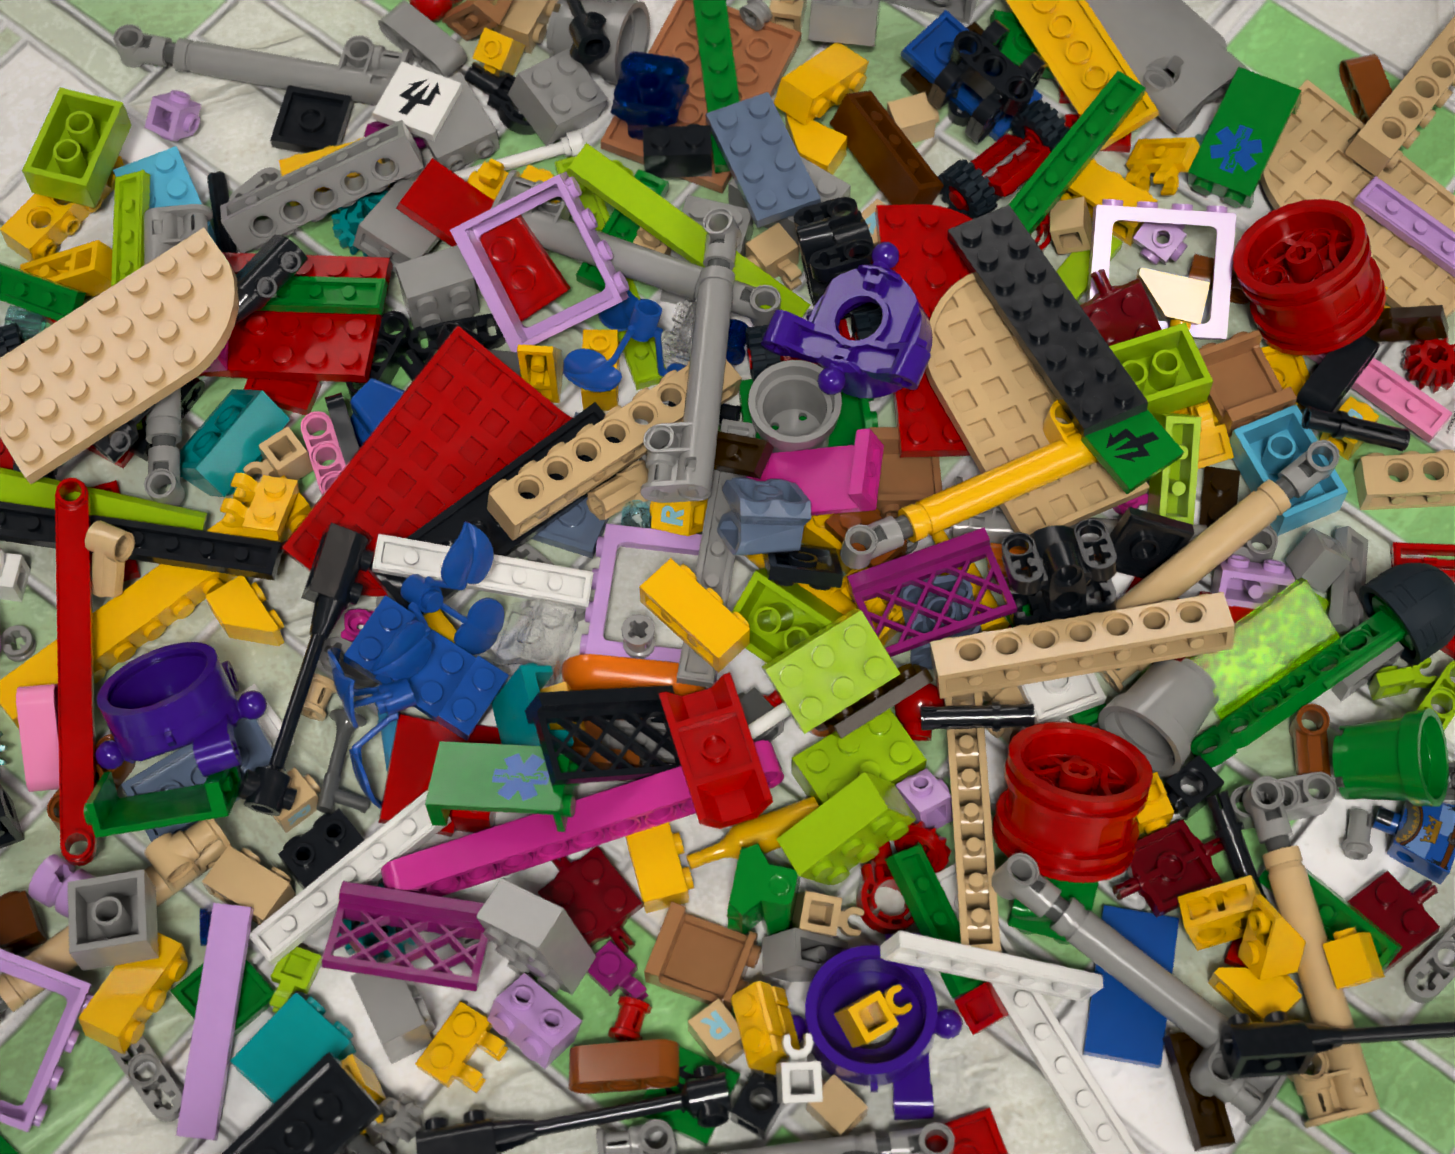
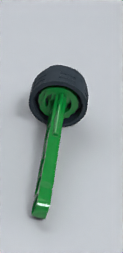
[1191,563,1455,768]

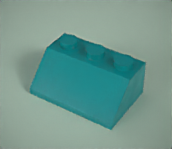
[180,389,290,497]

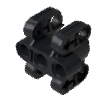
[927,19,1048,144]
[794,197,880,320]
[1002,519,1117,627]

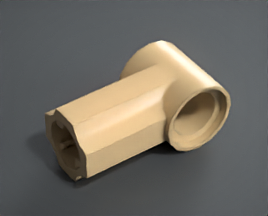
[586,460,649,520]
[85,520,135,598]

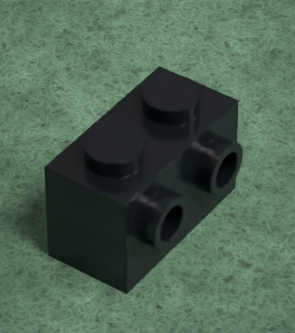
[643,124,712,178]
[278,809,364,890]

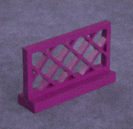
[847,527,1017,657]
[322,881,490,992]

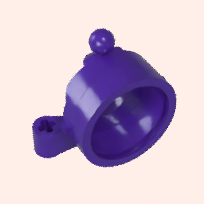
[761,242,933,398]
[95,642,267,777]
[791,933,963,1120]

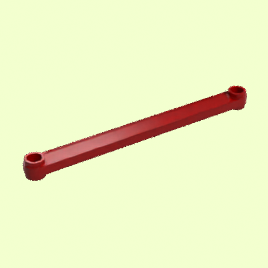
[55,478,97,866]

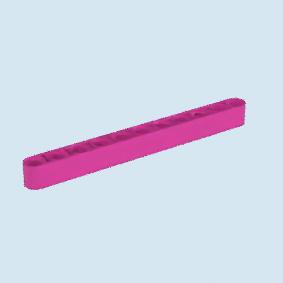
[381,740,784,897]

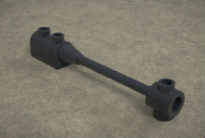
[566,0,610,64]
[93,234,308,464]
[237,523,374,816]
[1220,1011,1455,1079]
[415,1065,732,1154]

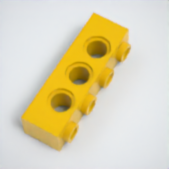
[0,155,124,262]

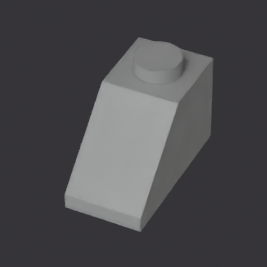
[762,928,848,982]

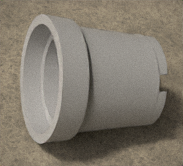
[546,0,650,87]
[748,360,842,453]
[1098,658,1219,776]

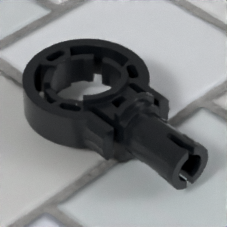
[464,62,536,134]

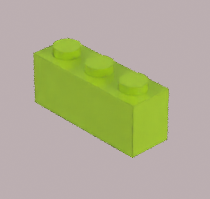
[1147,413,1202,525]

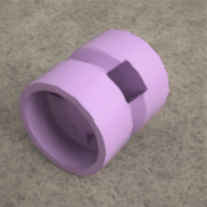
[28,854,95,918]

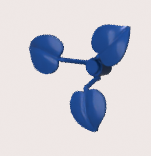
[563,290,686,392]
[371,522,504,679]
[327,647,416,809]

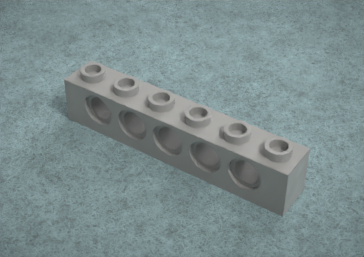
[220,120,424,253]

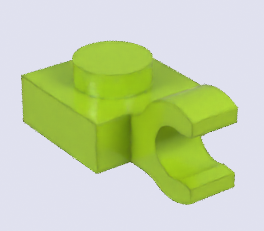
[1368,658,1438,700]
[270,946,322,1013]

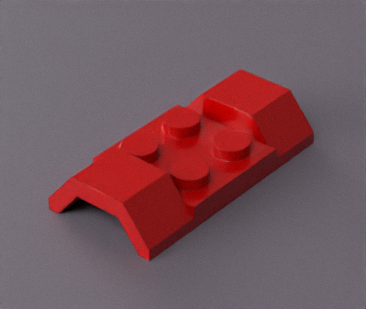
[659,672,773,829]

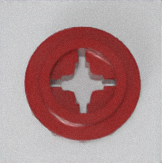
[894,821,952,873]

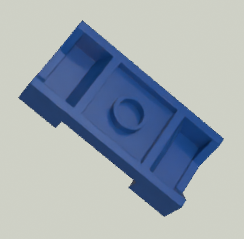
[343,595,509,741]

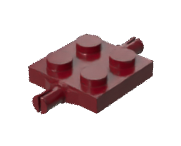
[1080,269,1162,346]
[1112,819,1224,918]
[538,846,644,954]
[1347,871,1440,974]

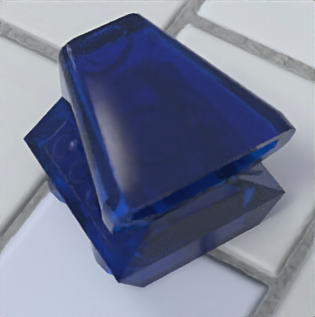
[610,51,690,140]

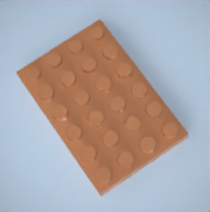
[600,0,802,194]

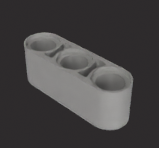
[378,1,467,77]
[1230,772,1337,829]

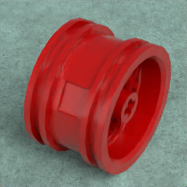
[1233,199,1387,356]
[992,722,1153,883]

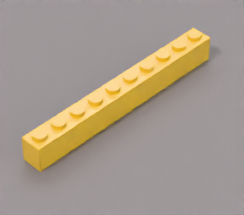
[0,475,311,729]

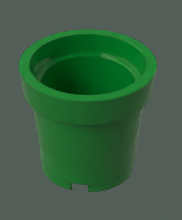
[1333,708,1449,807]

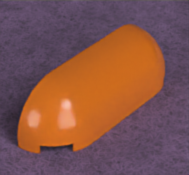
[561,654,706,696]

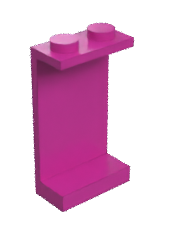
[746,428,884,516]

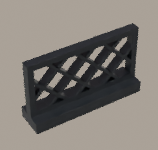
[525,685,681,785]

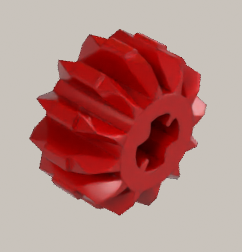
[1403,337,1455,394]

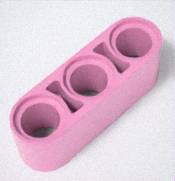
[300,411,346,495]
[16,684,59,792]

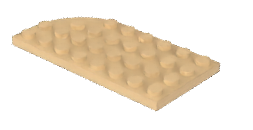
[1260,79,1455,319]
[0,227,239,484]
[926,273,1150,535]

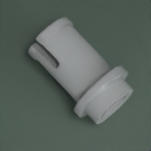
[1342,809,1374,860]

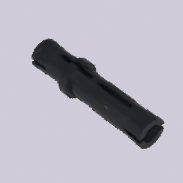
[1302,406,1410,452]
[921,701,1035,732]
[1205,790,1267,898]

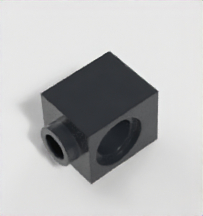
[1164,755,1224,821]
[731,1072,786,1140]

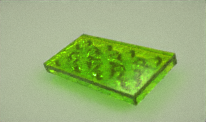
[1182,577,1340,721]

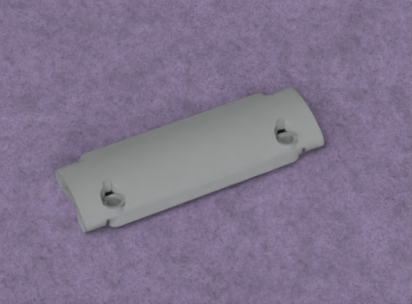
[1086,0,1250,134]

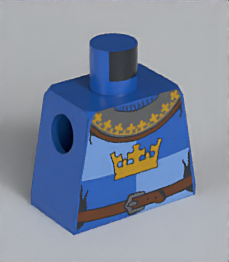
[1372,801,1455,885]

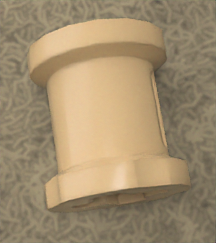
[301,673,337,721]

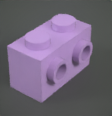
[1211,554,1295,614]
[487,973,582,1069]

